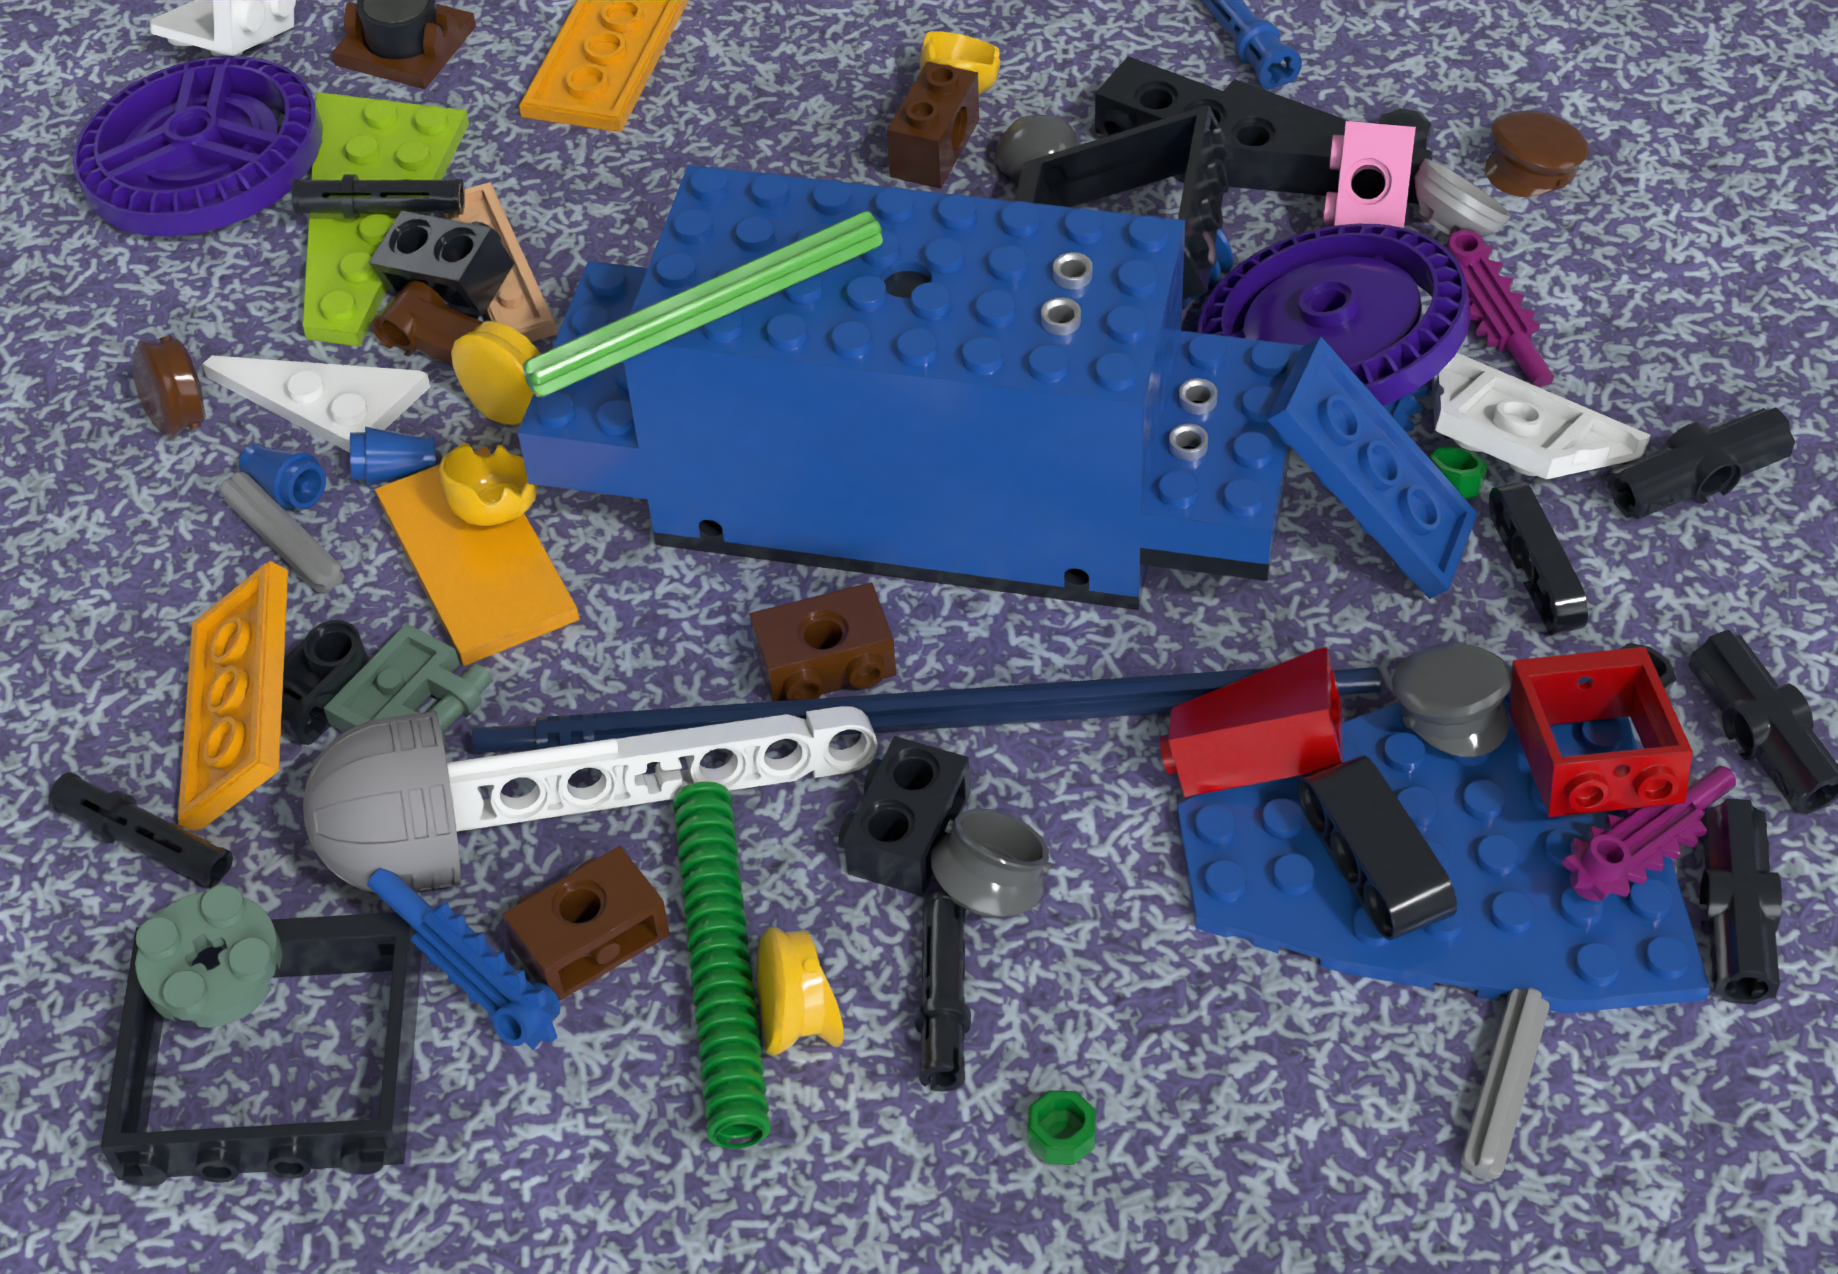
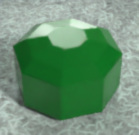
[1429,446,1488,499]
[1027,1090,1096,1165]

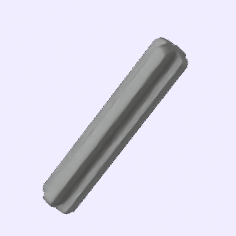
[221,472,344,594]
[1460,987,1550,1179]

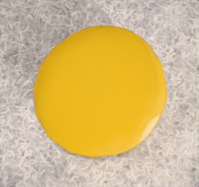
[451,321,540,425]
[756,927,844,1057]

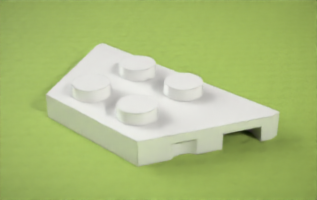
[1432,353,1651,479]

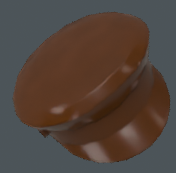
[1485,110,1589,197]
[133,335,206,439]

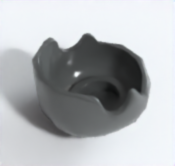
[996,114,1080,187]

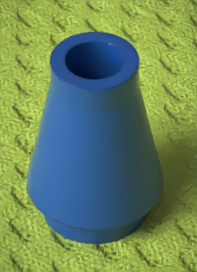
[350,426,436,486]
[239,443,326,510]

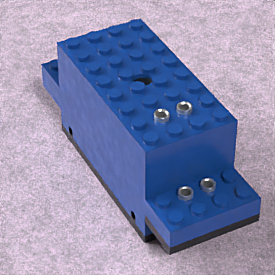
[518,165,1305,610]

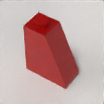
[1160,647,1343,797]

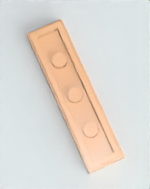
[443,182,557,342]

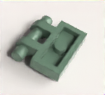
[324,623,493,743]

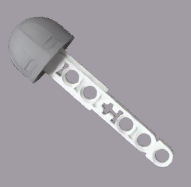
[303,706,878,893]

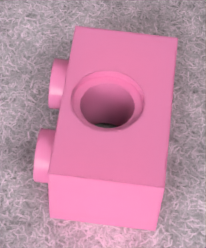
[1323,121,1416,228]

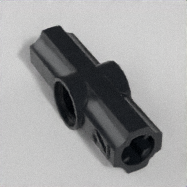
[1608,407,1795,519]
[1689,630,1838,815]
[1699,799,1782,1005]

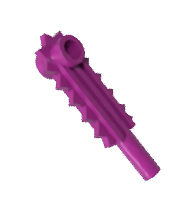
[1443,230,1554,387]
[1562,766,1736,902]

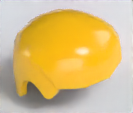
[919,31,1000,96]
[438,443,538,526]

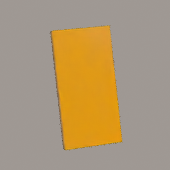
[519,0,689,132]
[375,446,580,666]
[178,561,288,831]

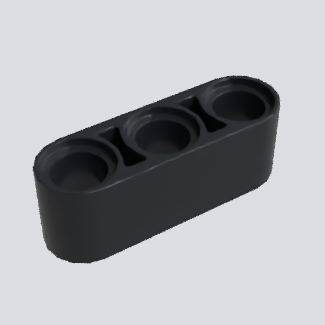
[1298,755,1457,940]

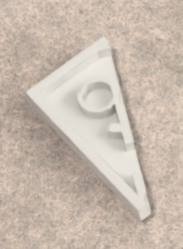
[202,355,430,453]

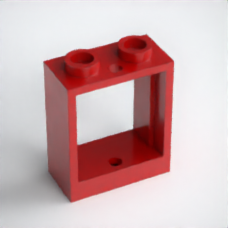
[1508,647,1693,817]

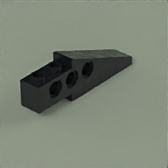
[1095,56,1433,204]

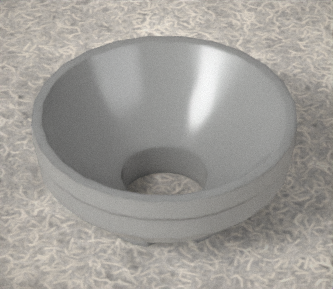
[1414,158,1511,237]

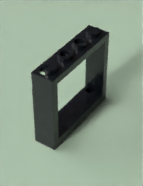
[1014,105,1235,300]
[101,912,422,1187]

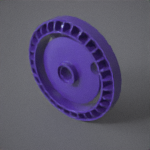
[73,56,323,236]
[1198,223,1471,406]

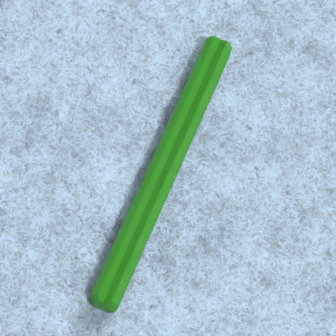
[523,211,883,397]

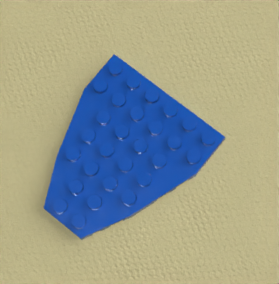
[1177,667,1710,1013]

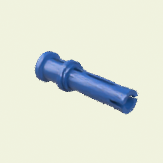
[1200,0,1302,90]

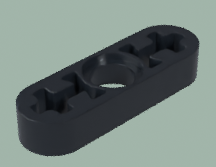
[1489,481,1588,635]

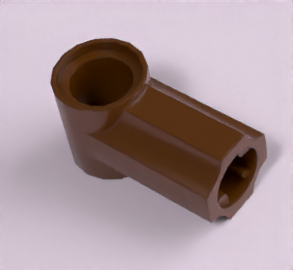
[372,281,483,365]

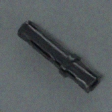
[292,174,465,219]
[48,772,233,889]
[915,891,971,1092]

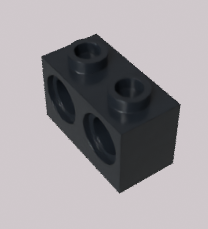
[369,211,515,317]
[838,736,971,897]

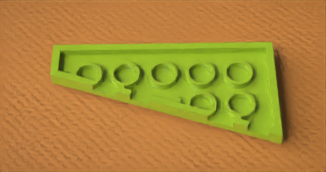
[303,92,469,347]

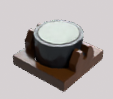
[332,0,476,89]

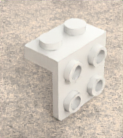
[149,0,296,57]

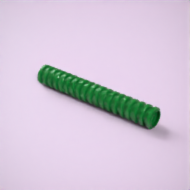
[672,781,771,1149]

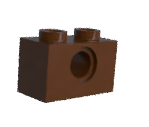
[887,62,980,189]
[749,582,896,701]
[502,846,670,1001]

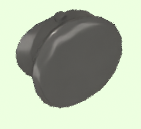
[1392,643,1513,757]
[930,808,1052,918]

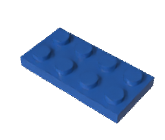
[1267,336,1478,599]

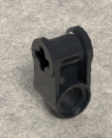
[281,620,369,745]

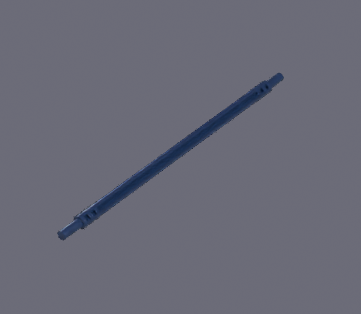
[472,667,1380,754]

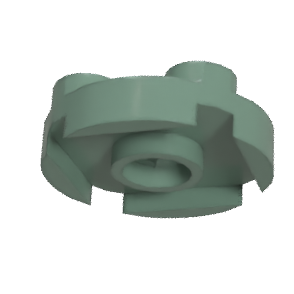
[135,885,283,1028]

